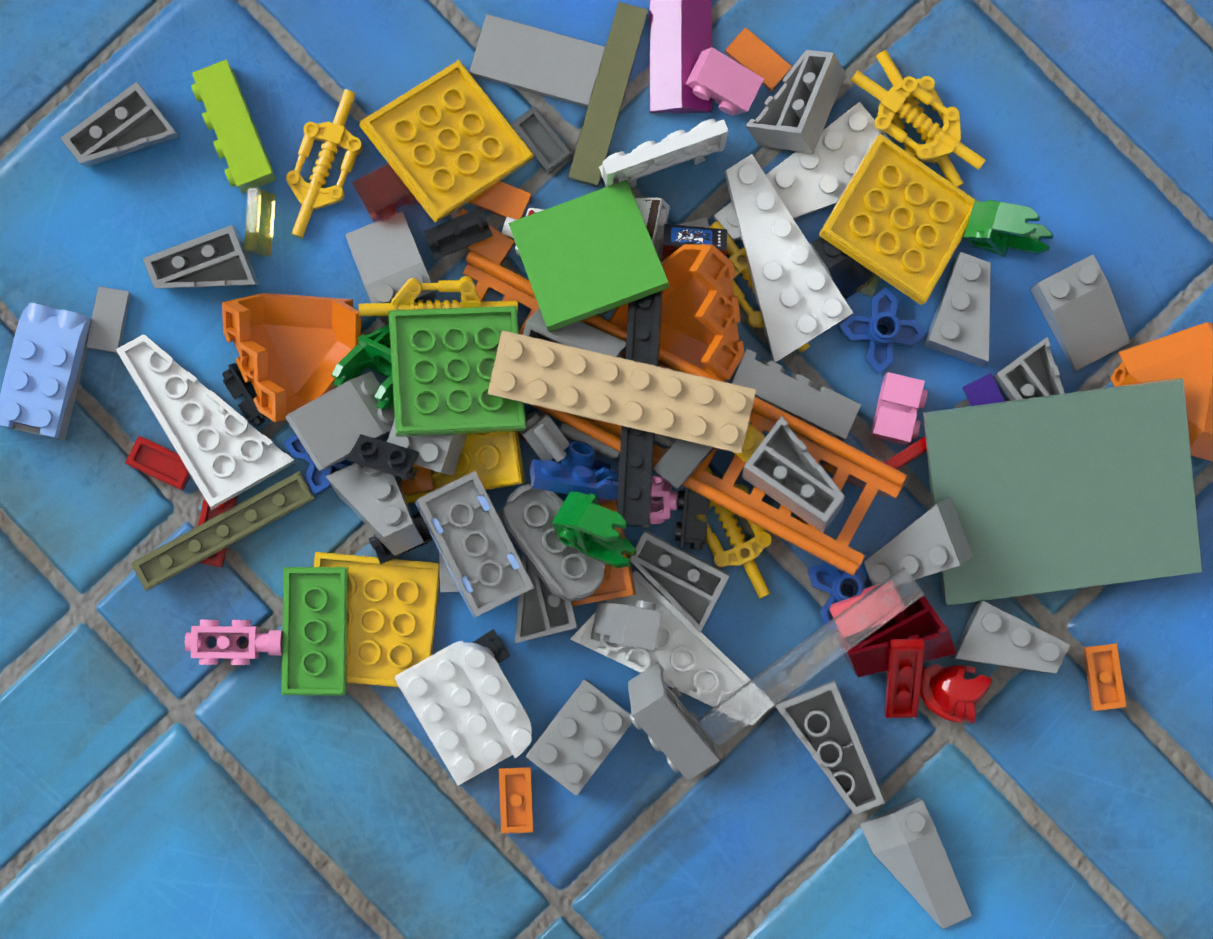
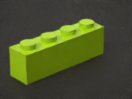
[191,59,277,194]

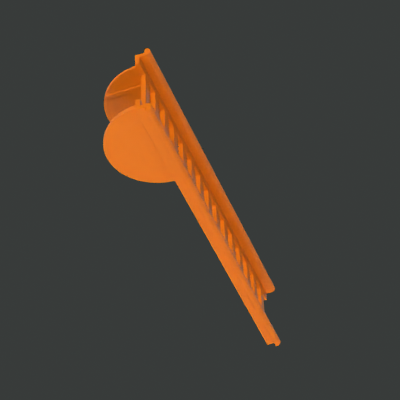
[463,250,908,576]

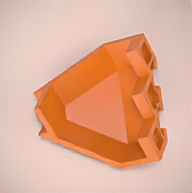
[608,244,744,380]
[222,293,364,423]
[1110,322,1213,462]

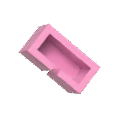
[686,47,764,116]
[870,372,928,445]

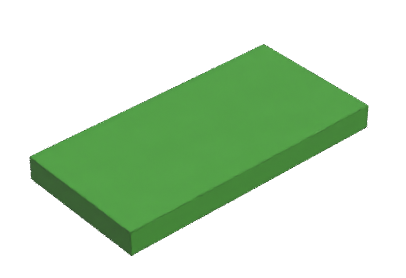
[281,567,349,695]

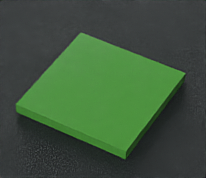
[508,180,670,332]
[388,306,526,437]

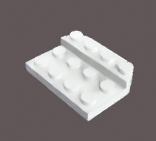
[599,119,729,188]
[394,641,532,786]

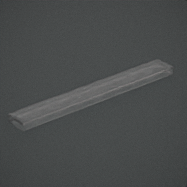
[698,567,925,746]

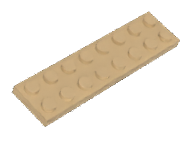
[487,330,757,453]

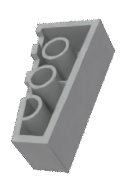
[731,349,861,442]
[775,680,885,815]

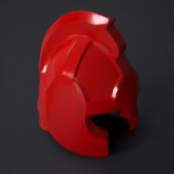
[920,664,992,724]

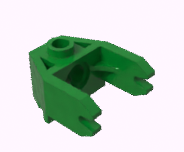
[964,200,1054,257]
[331,325,394,410]
[552,491,637,568]

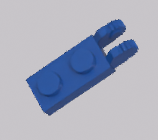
[530,459,619,501]

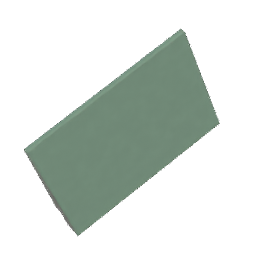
[923,378,1202,605]

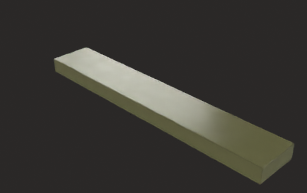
[568,2,648,187]
[131,471,315,591]

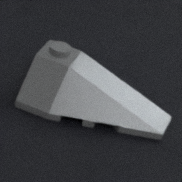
[859,797,972,929]

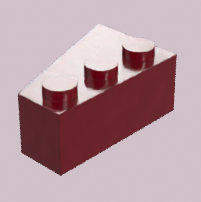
[835,589,957,678]

